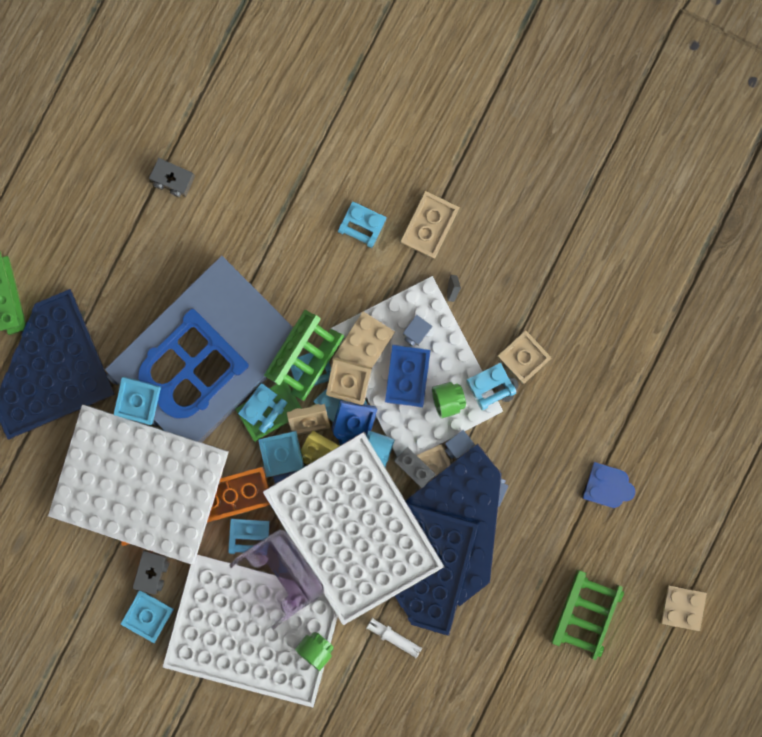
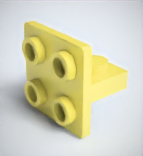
[301,431,340,465]

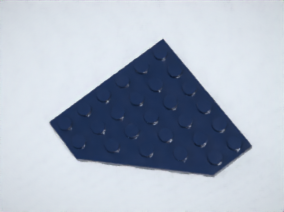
[0,289,115,440]
[405,443,502,606]
[395,503,479,636]

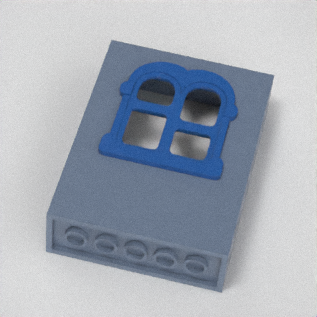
[105,256,293,443]

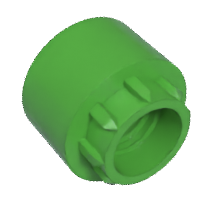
[432,382,466,419]
[294,632,334,671]

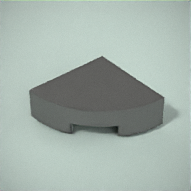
[447,275,461,302]

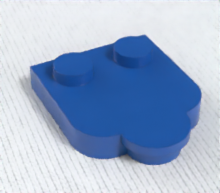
[332,400,378,445]
[583,462,635,508]

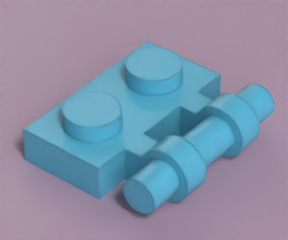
[238,383,287,433]

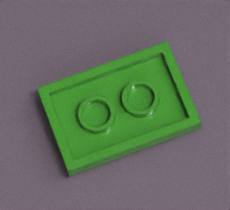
[235,381,302,442]

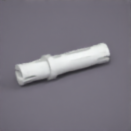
[366,618,422,658]

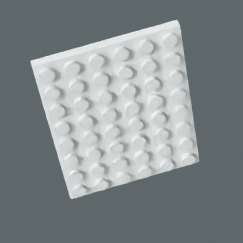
[331,276,503,457]
[48,405,229,564]
[263,432,444,625]
[163,554,338,707]

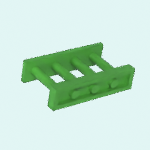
[0,251,26,335]
[264,310,344,401]
[551,570,624,660]

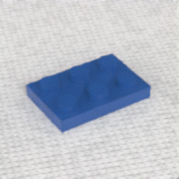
[385,345,431,408]

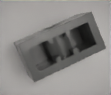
[149,158,195,198]
[394,447,435,488]
[133,550,169,595]

